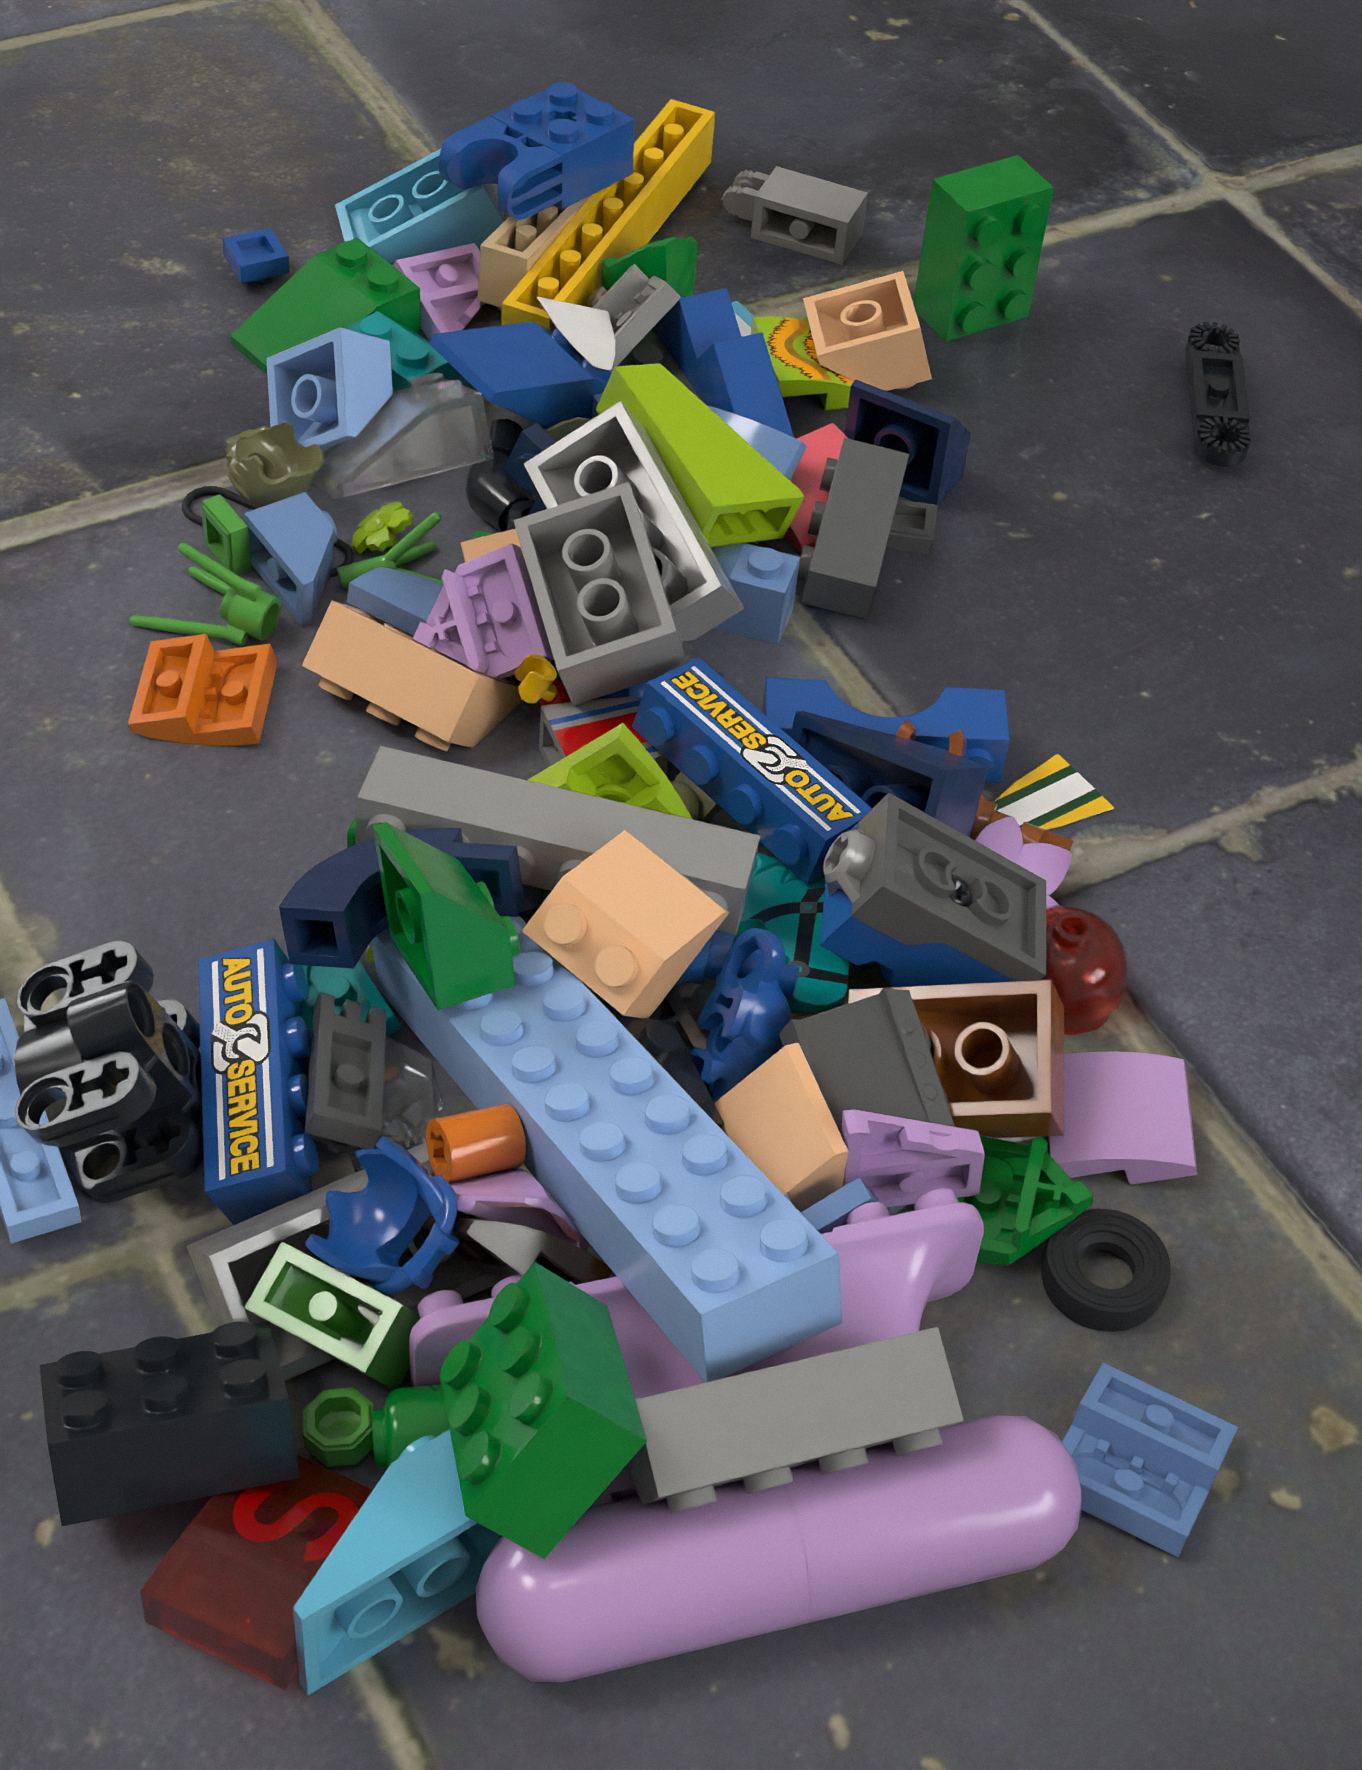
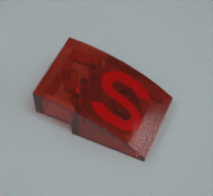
[140,1454,373,1690]

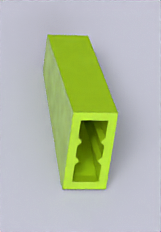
[596,363,805,547]

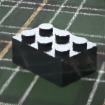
[40,1321,300,1526]

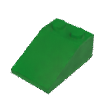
[231,238,420,374]

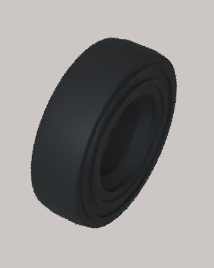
[1041,1208,1170,1332]

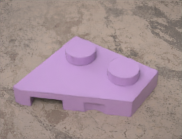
[841,1109,985,1207]

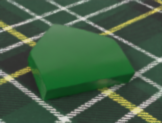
[957,1135,1094,1266]

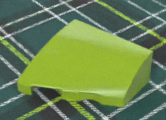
[528,723,693,820]

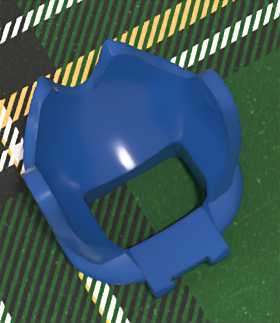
[305,1136,460,1294]

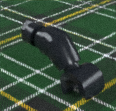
[466,419,535,532]

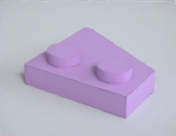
[392,243,485,341]

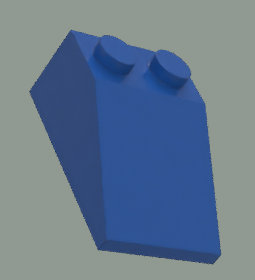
[428,322,613,428]

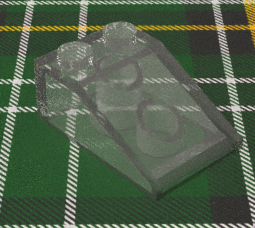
[311,373,494,499]

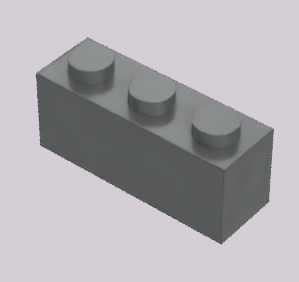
[797,438,909,620]

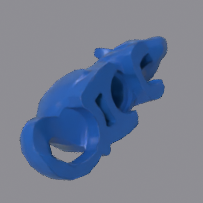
[688,928,791,1103]

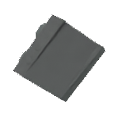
[779,988,955,1134]

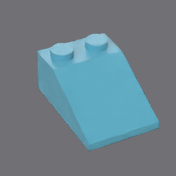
[335,149,505,263]
[293,1430,501,1696]

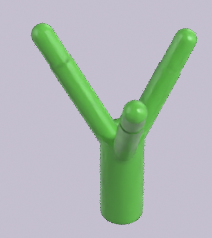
[337,512,444,590]

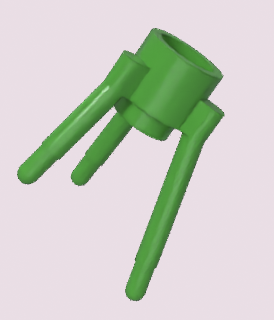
[129,543,282,646]

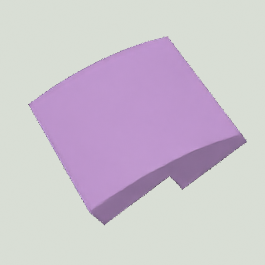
[1049,1051,1198,1185]

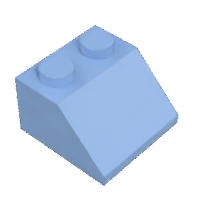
[266,327,393,450]

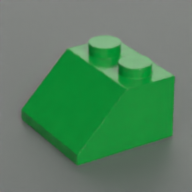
[373,822,520,1011]

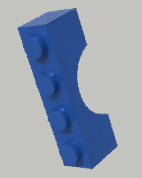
[762,677,1010,783]

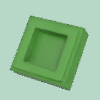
[201,494,251,575]

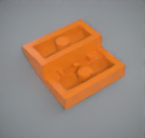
[128,634,278,746]

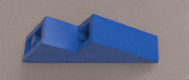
[652,288,794,437]

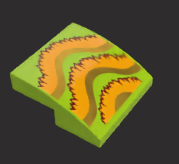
[751,316,854,410]

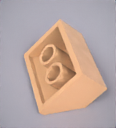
[302,600,523,751]

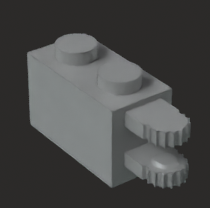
[721,166,868,265]

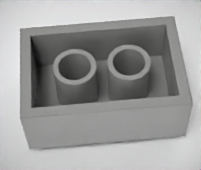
[513,482,688,706]

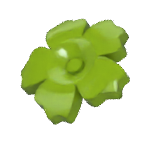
[351,501,414,554]

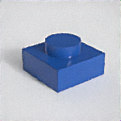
[222,228,290,284]

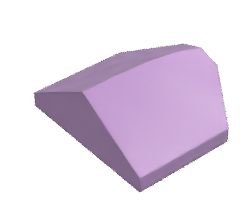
[449,1167,589,1251]

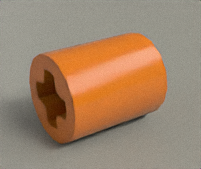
[426,1104,526,1183]

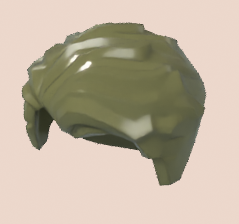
[225,422,325,509]

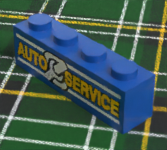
[632,657,872,884]
[198,938,319,1225]

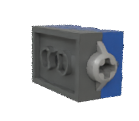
[820,793,1046,987]

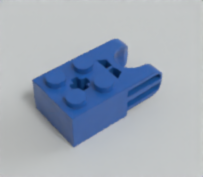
[438,81,635,220]

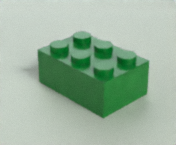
[913,155,1054,342]
[440,1262,647,1559]

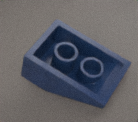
[790,711,988,838]

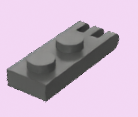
[305,992,386,1149]

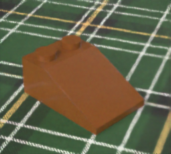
[848,980,1064,1138]

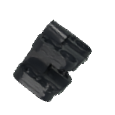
[14,941,204,1203]

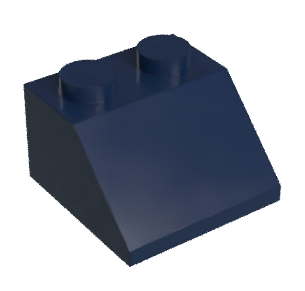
[844,380,971,507]

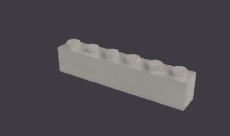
[355,746,760,935]

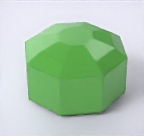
[303,1387,374,1467]

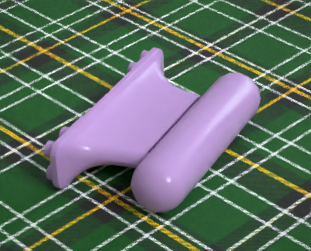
[409,1188,1082,1682]

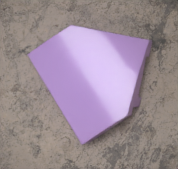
[413,543,554,680]

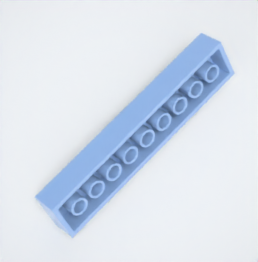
[371,915,842,1383]

